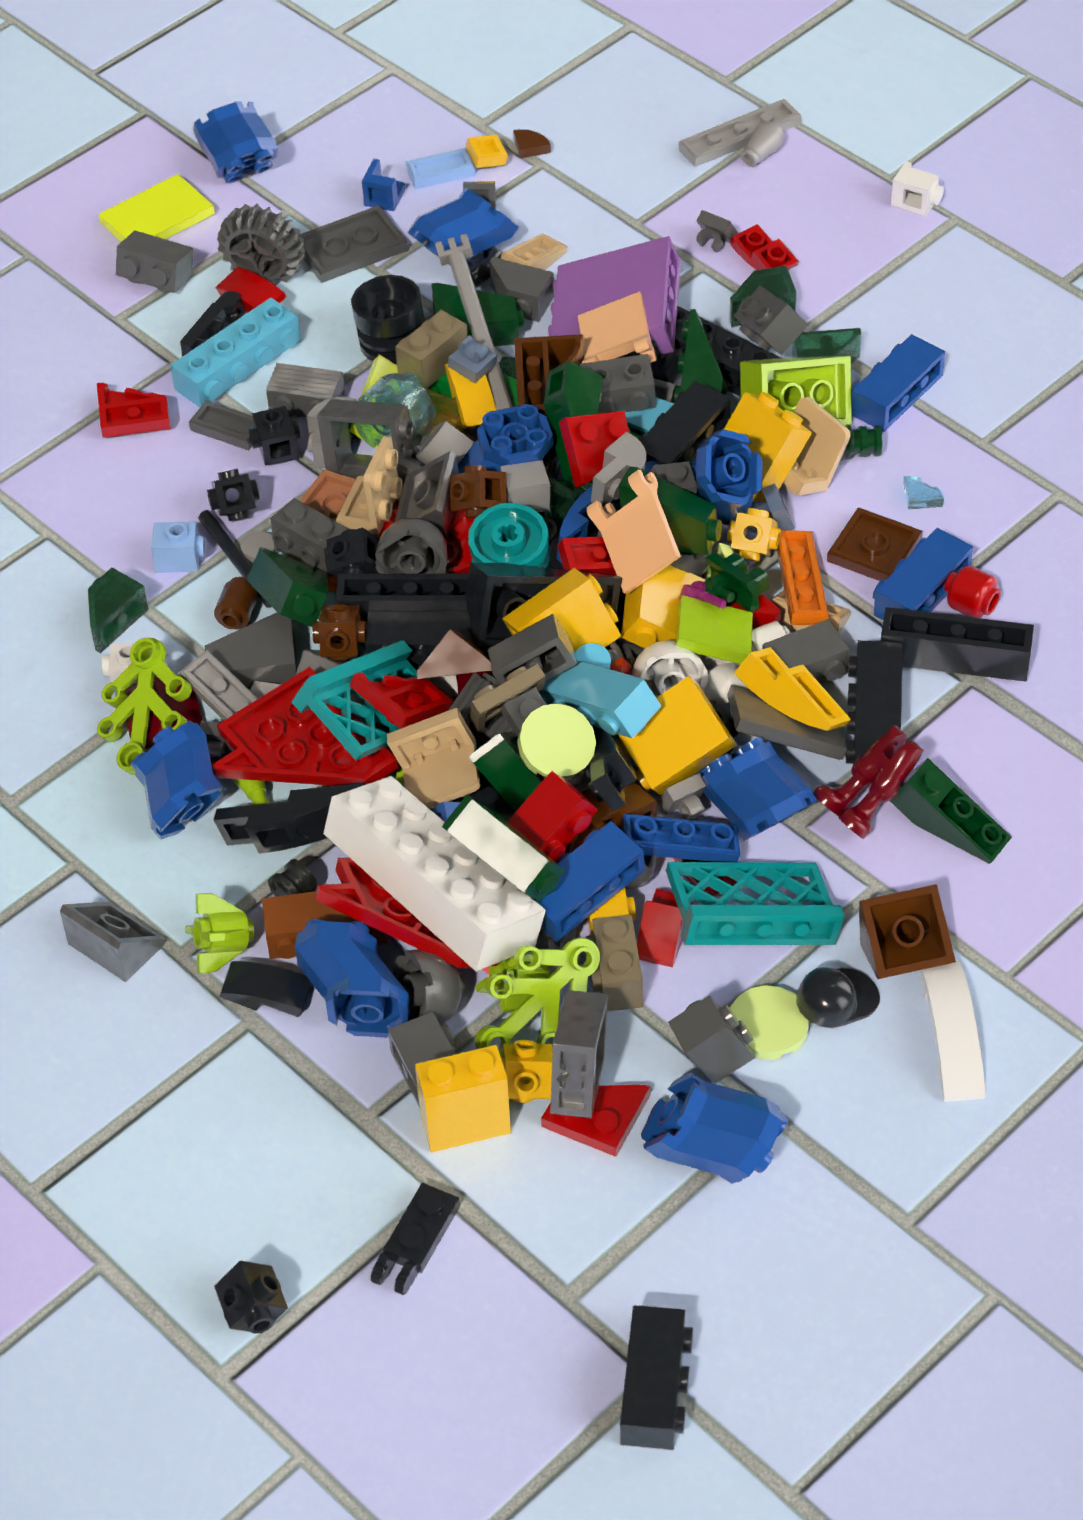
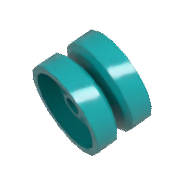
[468,503,552,568]

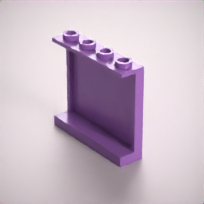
[548,236,681,354]

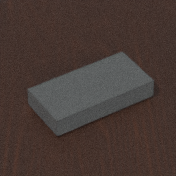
[189,400,254,451]

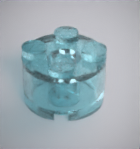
[354,372,436,448]

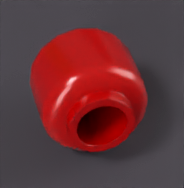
[944,565,1001,618]

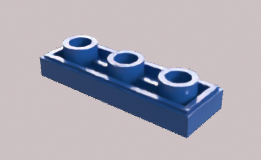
[621,814,740,862]

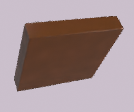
[827,507,923,581]

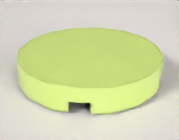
[517,704,596,780]
[730,985,809,1060]

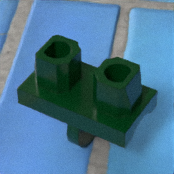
[704,552,770,612]

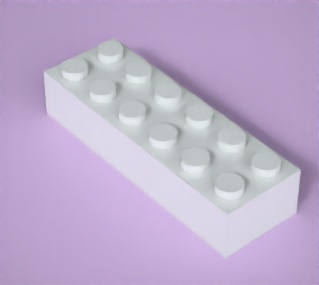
[323,776,546,972]

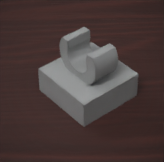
[659,773,706,821]

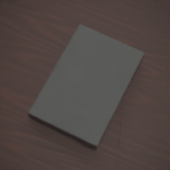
[299,205,408,283]
[727,684,847,760]

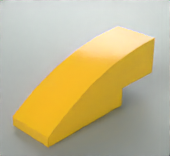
[734,647,851,731]

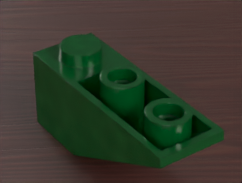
[674,309,728,403]
[544,361,603,481]
[890,758,1012,864]

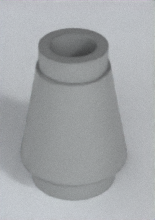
[741,121,784,167]

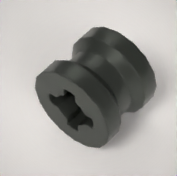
[268,859,317,897]

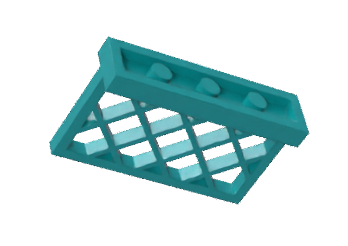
[291,640,417,760]
[665,862,845,945]

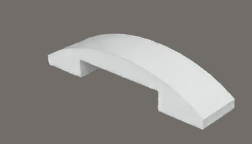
[919,960,985,1102]

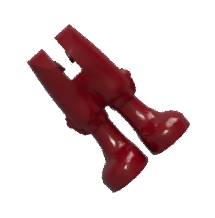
[813,725,924,839]

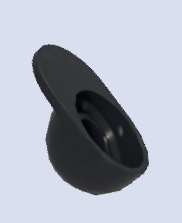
[796,967,880,1028]

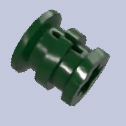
[845,424,882,459]

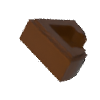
[513,129,551,158]

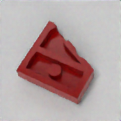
[97,382,171,438]
[559,411,630,488]
[349,673,453,729]
[541,1085,650,1157]

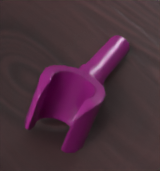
[679,581,726,609]

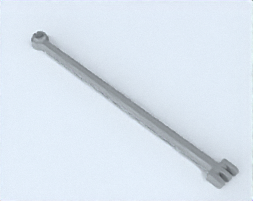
[435,233,558,545]

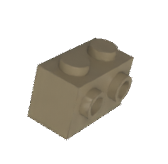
[395,310,467,391]
[586,915,643,1011]

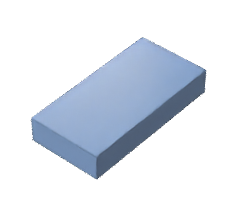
[406,148,476,189]

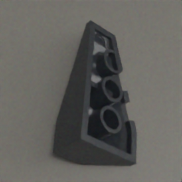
[465,562,622,647]

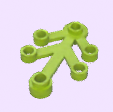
[97,638,192,775]
[475,938,600,1058]

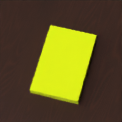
[98,174,215,242]

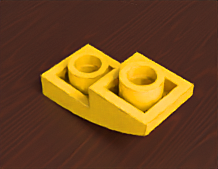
[445,364,496,430]

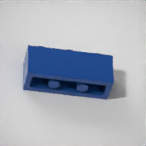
[851,334,945,432]
[873,528,973,620]
[530,821,645,942]

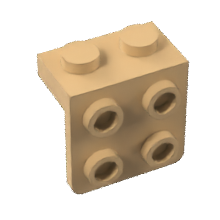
[783,397,850,496]
[336,436,403,535]
[387,708,480,809]

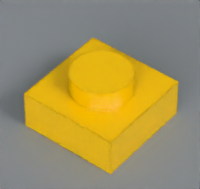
[466,135,508,168]

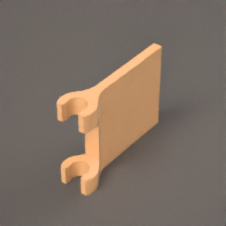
[578,291,656,363]
[587,469,681,594]

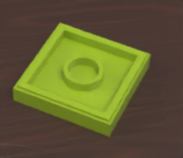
[676,595,753,664]

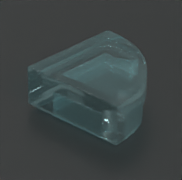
[903,476,944,509]

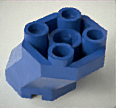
[193,101,278,183]
[407,188,519,265]
[458,404,553,473]
[690,429,762,525]
[131,721,223,840]
[699,736,817,841]
[295,919,411,1038]
[641,1072,788,1184]

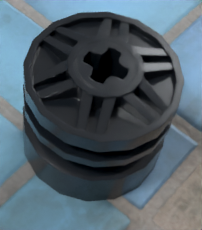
[351,275,425,364]

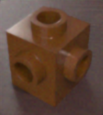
[450,465,507,519]
[312,604,367,660]

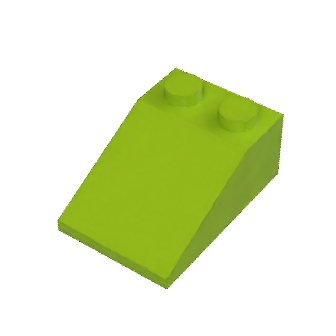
[740,356,852,426]

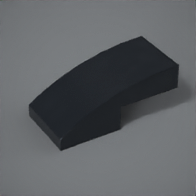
[219,961,311,1017]

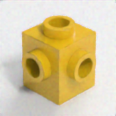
[727,508,781,562]
[501,1040,553,1103]

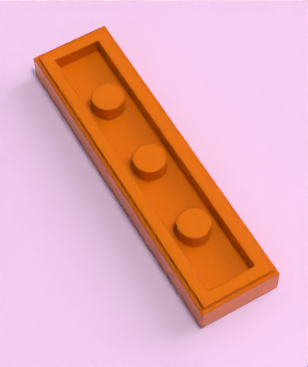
[777,530,829,626]

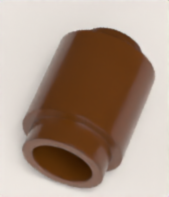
[214,576,258,630]

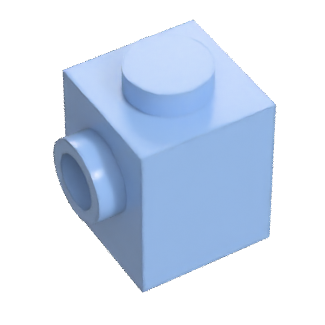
[151,522,206,573]

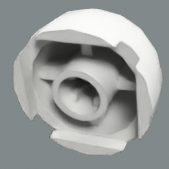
[631,640,708,697]

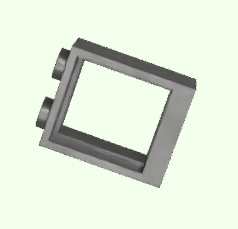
[317,399,418,479]
[550,990,608,1118]

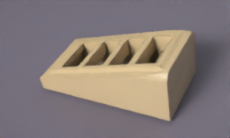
[501,233,567,270]

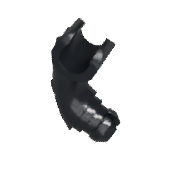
[467,246,503,288]

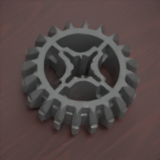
[217,203,305,285]

